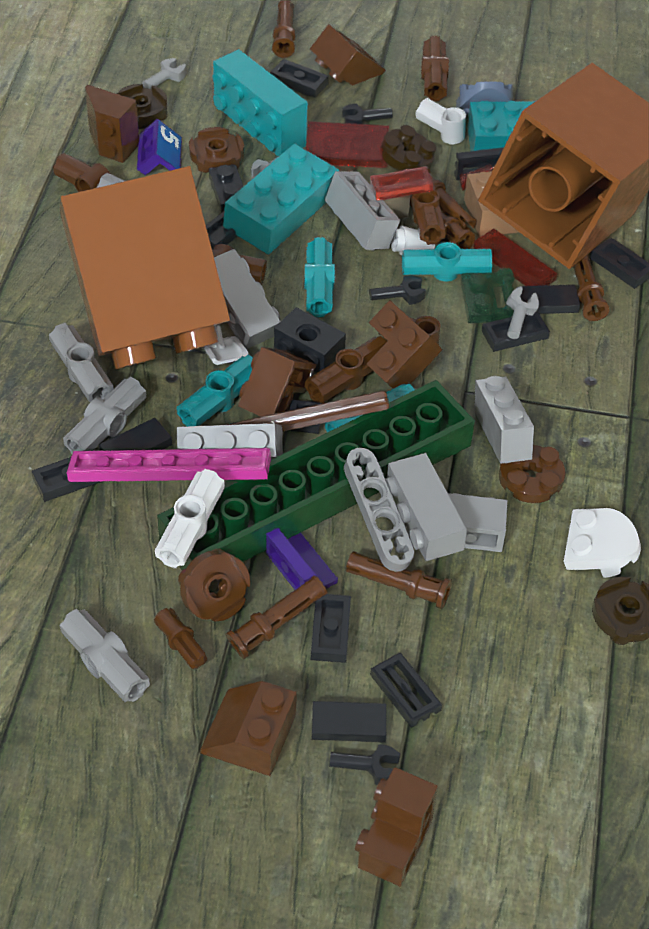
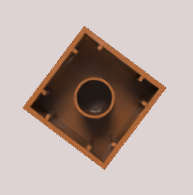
[478,63,649,269]
[60,166,230,369]

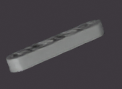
[344,448,414,572]

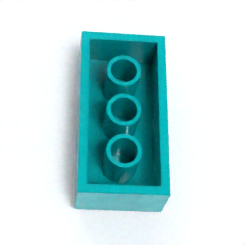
[213,49,308,156]
[467,101,535,151]
[223,143,339,255]

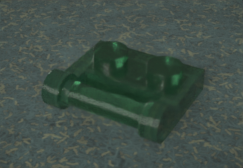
[460,268,515,323]

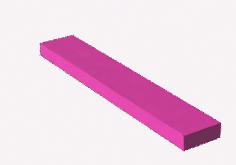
[67,448,271,482]

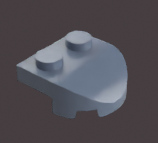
[456,82,513,116]

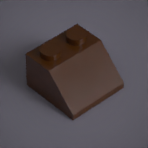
[310,24,386,86]
[85,85,139,163]
[200,681,297,776]

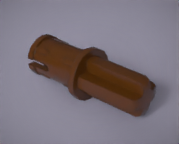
[154,608,207,669]

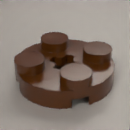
[189,127,244,173]
[499,445,565,503]
[178,549,250,621]

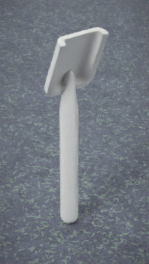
[203,326,248,365]

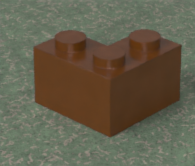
[367,300,443,389]
[238,347,317,416]
[355,767,438,887]

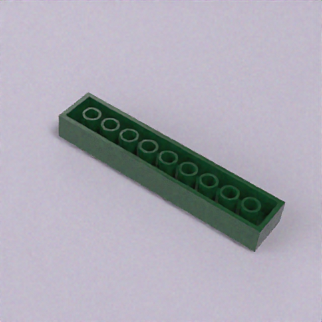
[157,380,475,570]

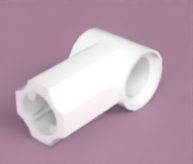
[416,98,466,144]

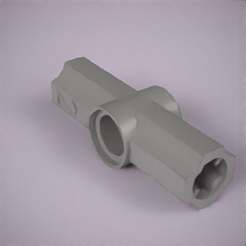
[49,323,114,402]
[63,377,146,454]
[60,609,150,702]

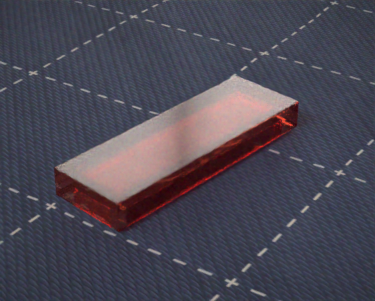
[473,229,557,286]

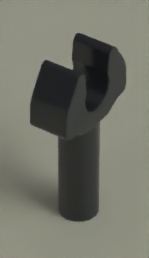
[342,103,393,129]
[369,275,426,305]
[329,744,400,785]

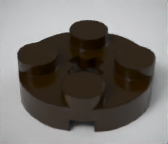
[117,84,168,130]
[380,125,437,173]
[592,577,649,645]

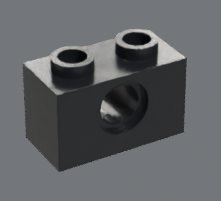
[274,307,346,373]

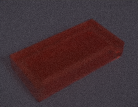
[370,166,433,201]

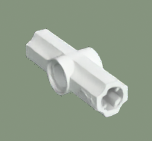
[155,469,225,568]

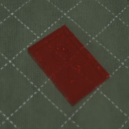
[306,121,389,168]

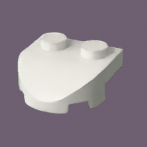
[564,508,641,578]

